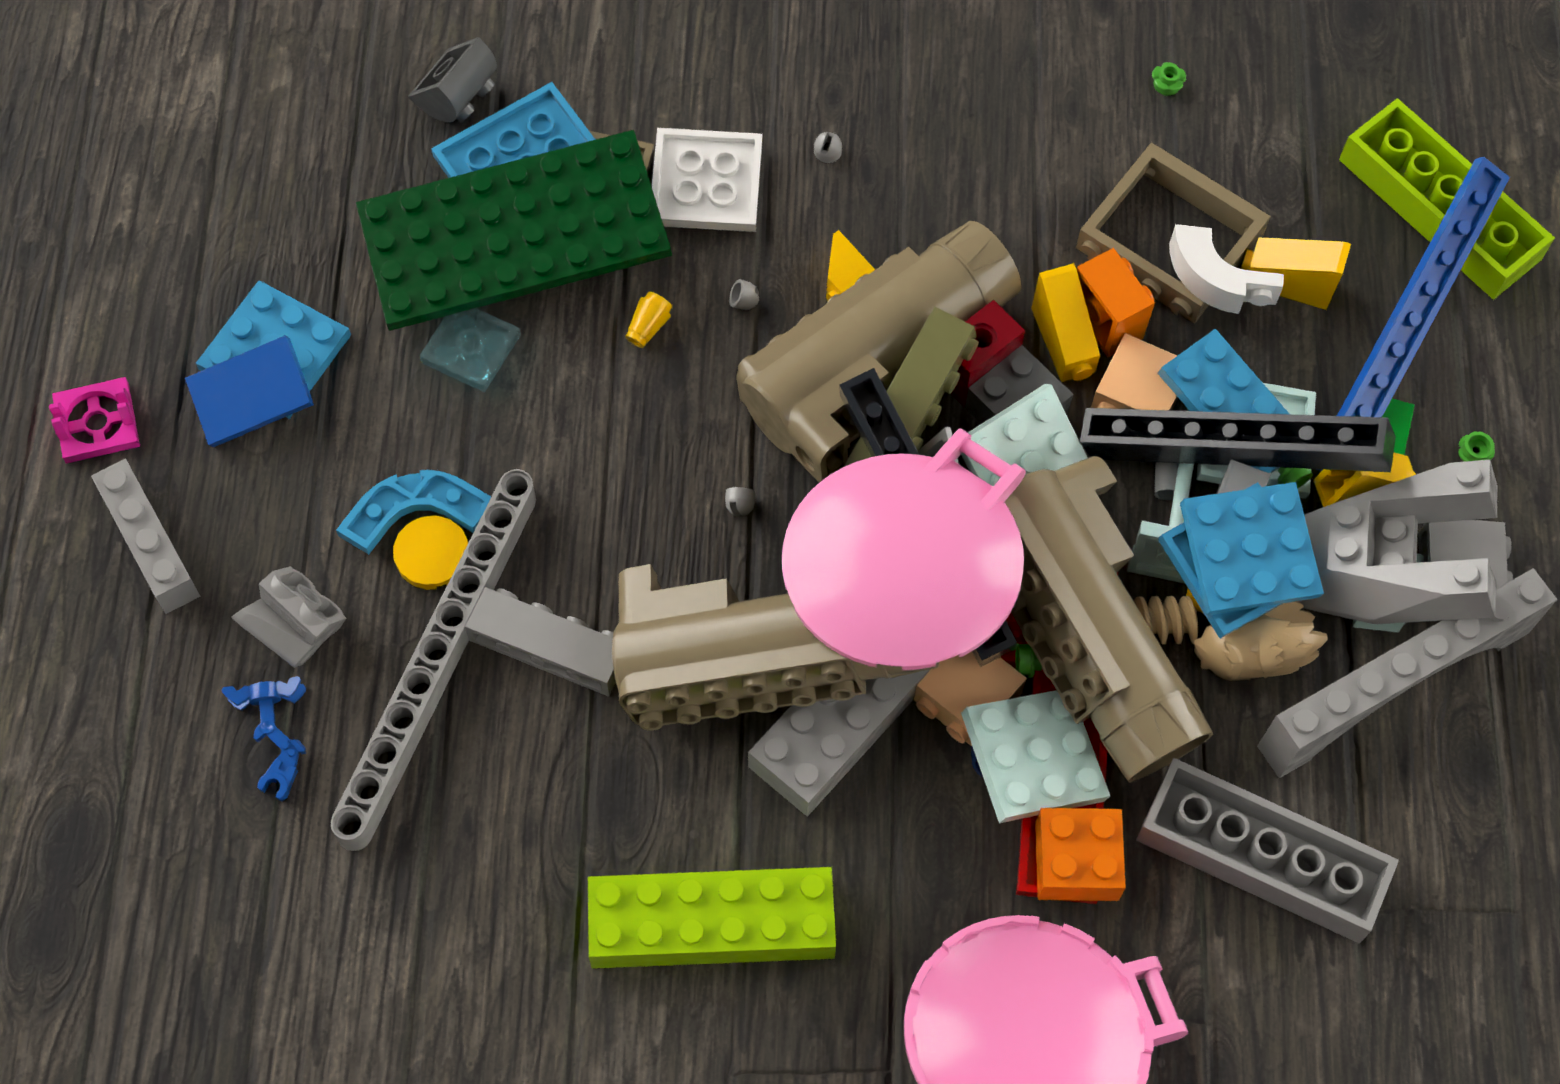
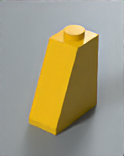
[1241,238,1351,310]
[1031,263,1100,382]
[1314,452,1416,507]

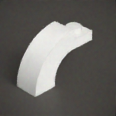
[1169,224,1284,314]

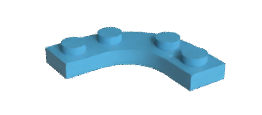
[336,470,491,555]

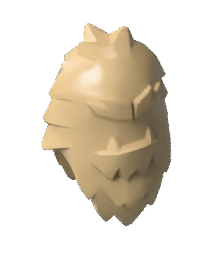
[1194,601,1328,681]

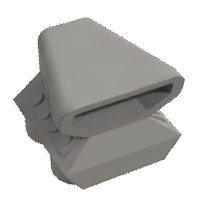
[231,566,346,668]

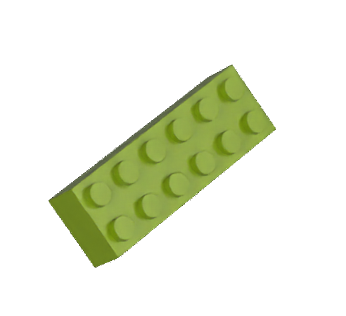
[1339,98,1555,300]
[588,867,836,968]

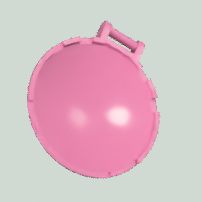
[782,428,1026,670]
[904,915,1188,1084]

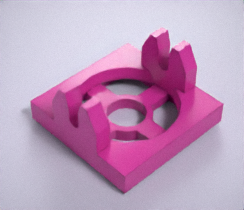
[49,377,140,464]

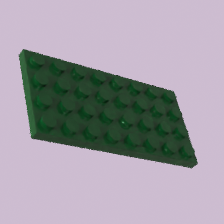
[356,130,672,331]

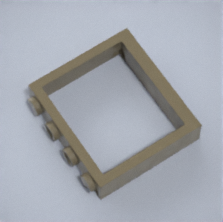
[1076,142,1271,324]

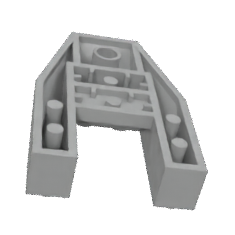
[1298,459,1498,624]

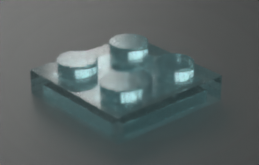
[420,308,521,393]

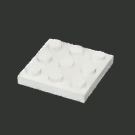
[652,128,762,232]

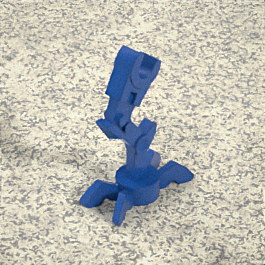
[221,676,306,802]

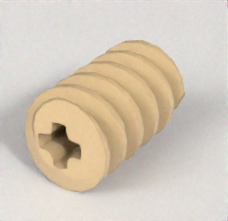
[1134,596,1198,644]

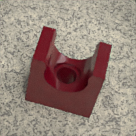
[950,299,1025,407]

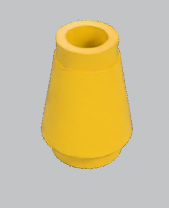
[625,292,672,348]

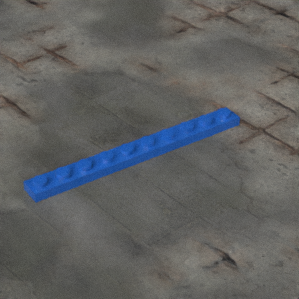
[1316,157,1510,472]

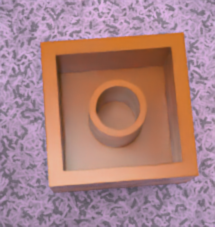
[1076,248,1155,358]
[1035,808,1126,901]

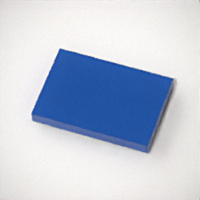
[185,335,314,447]

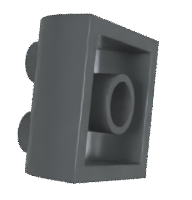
[408,37,497,122]

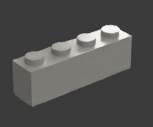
[91,458,200,614]
[465,587,616,696]

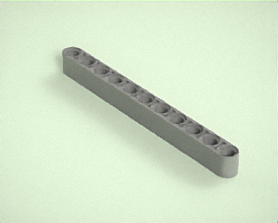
[330,469,536,851]

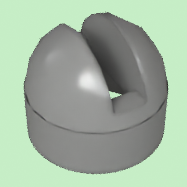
[814,131,842,163]
[729,279,759,310]
[725,487,756,516]

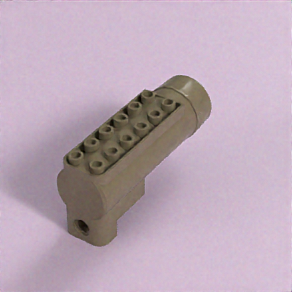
[736,221,1021,483]
[1004,456,1213,782]
[612,564,939,730]

